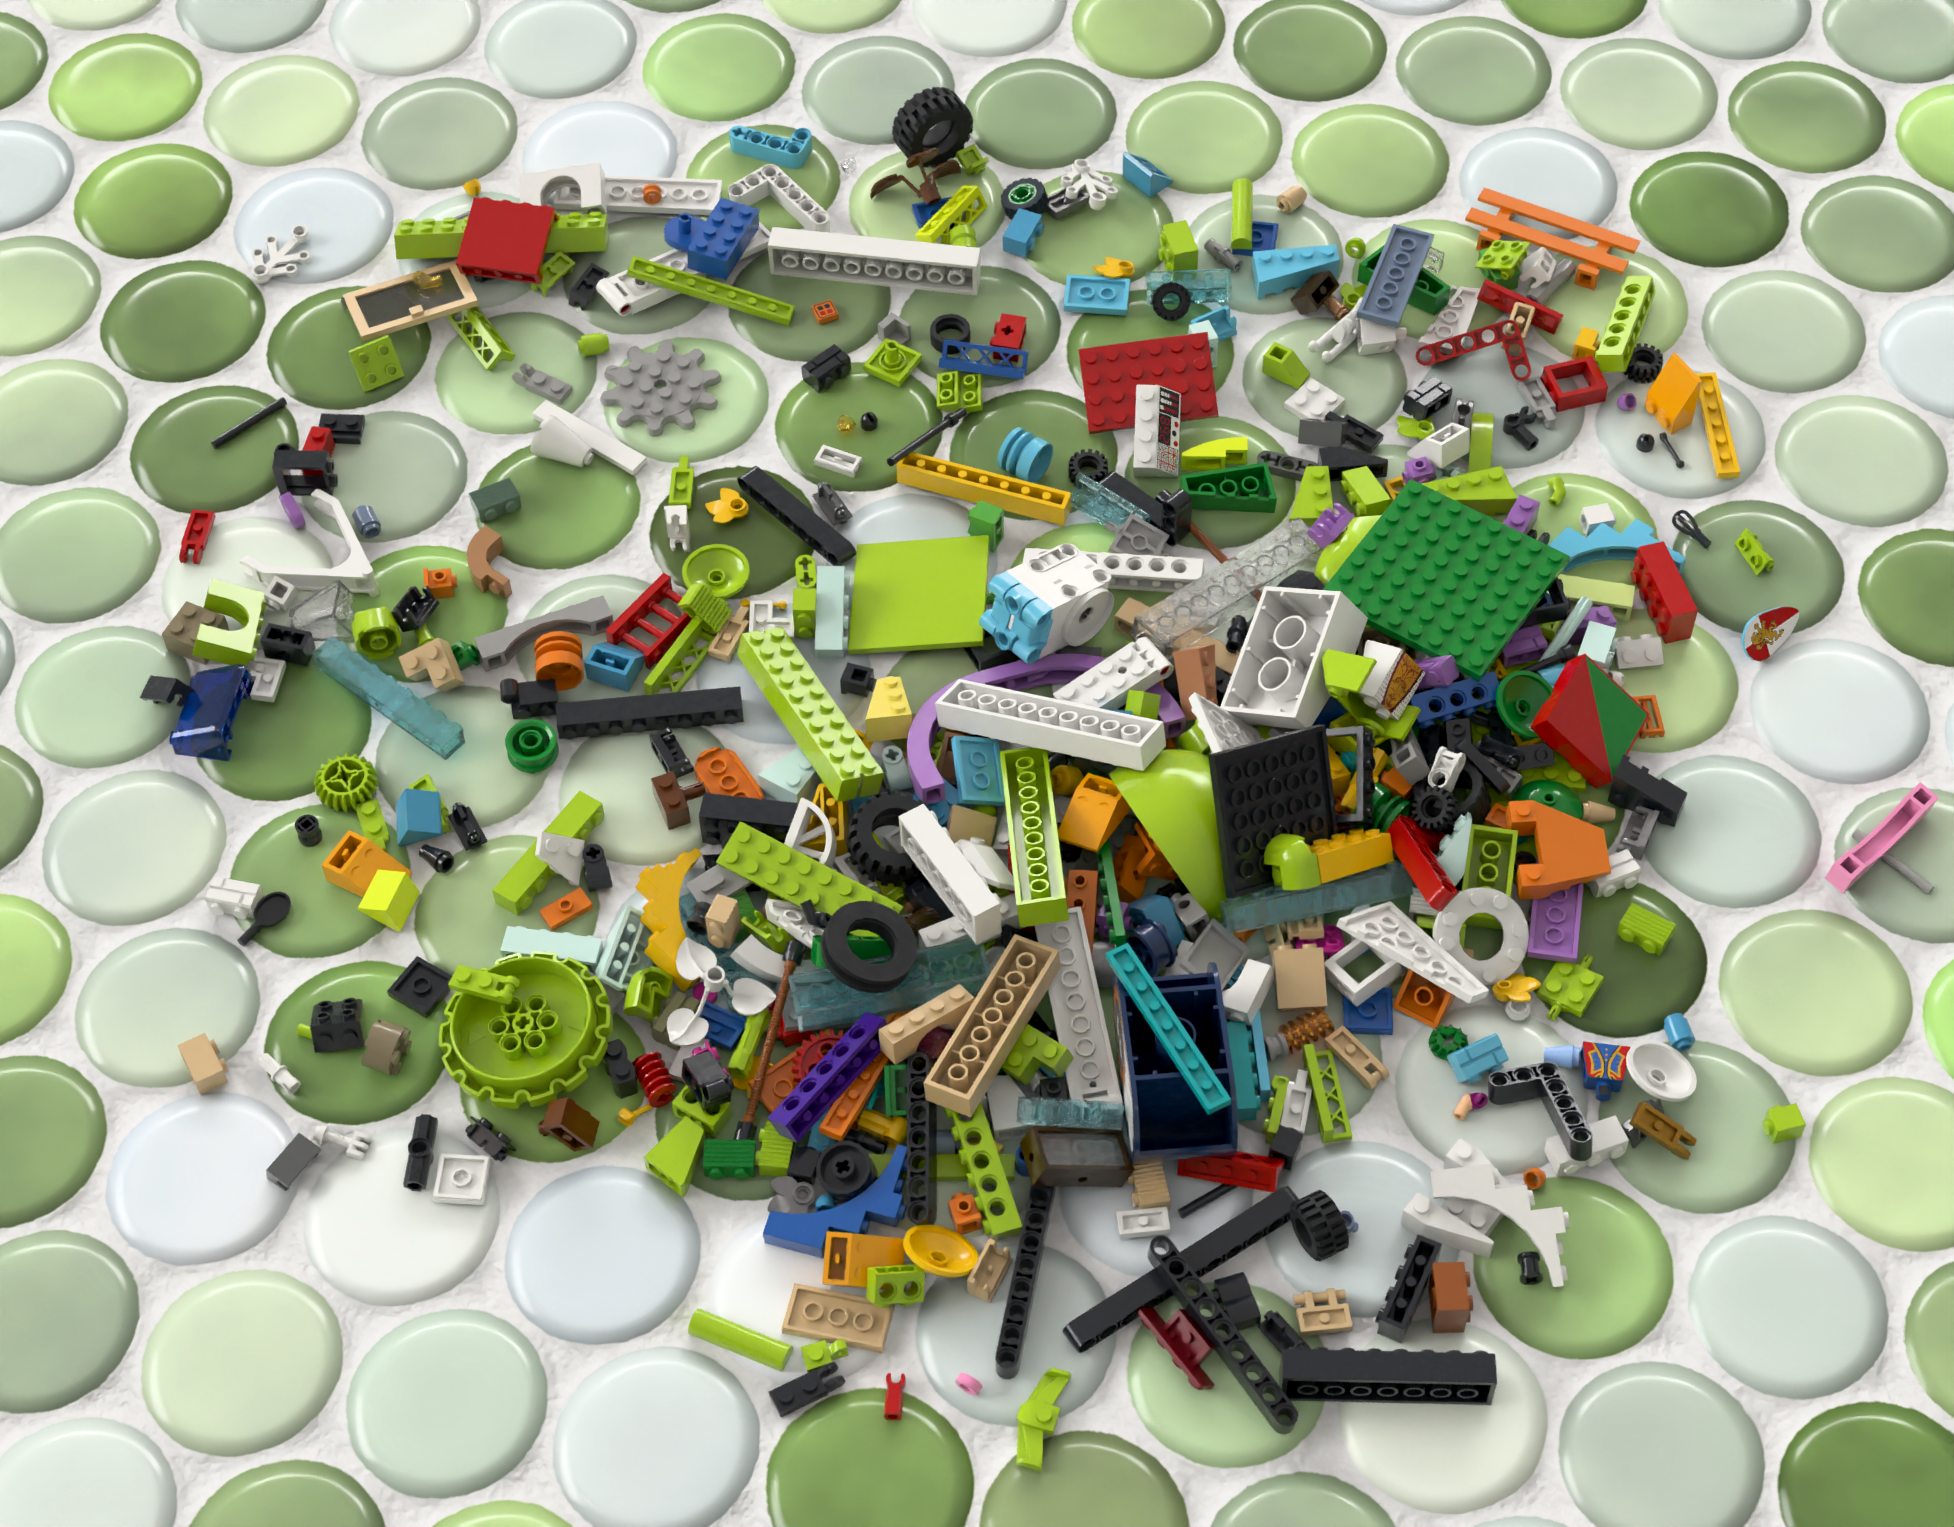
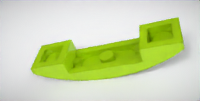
[1467,412,1493,473]

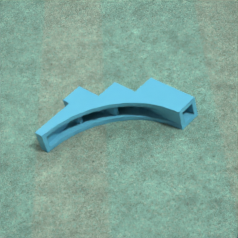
[1548,518,1686,575]

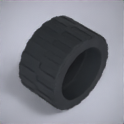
[1413,761,1491,835]

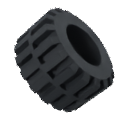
[1289,1190,1349,1262]

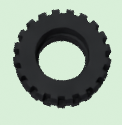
[892,87,973,168]
[847,791,939,887]

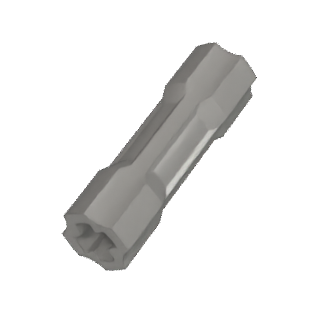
[1526,258,1577,305]

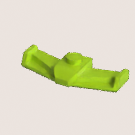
[1016,1368,1071,1472]

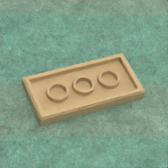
[781,1283,895,1354]

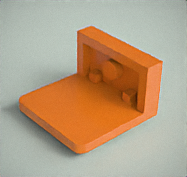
[1134,821,1178,881]

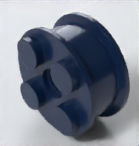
[1125,919,1178,977]

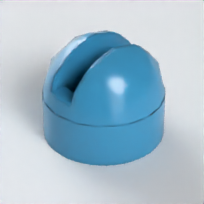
[815,1194,836,1212]

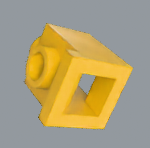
[1572,327,1600,359]

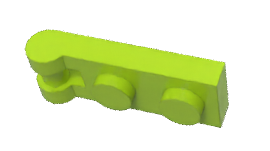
[448,964,520,1004]

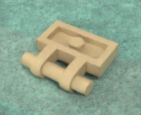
[1293,1288,1353,1337]

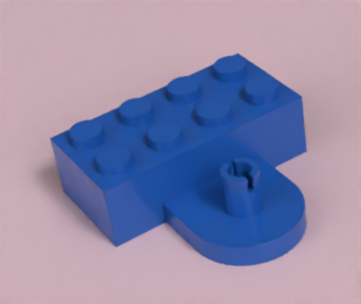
[664,198,759,280]

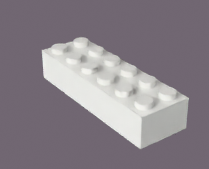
[898,804,1003,945]

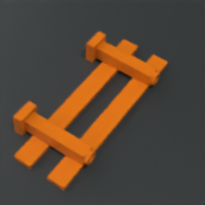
[1465,188,1640,290]

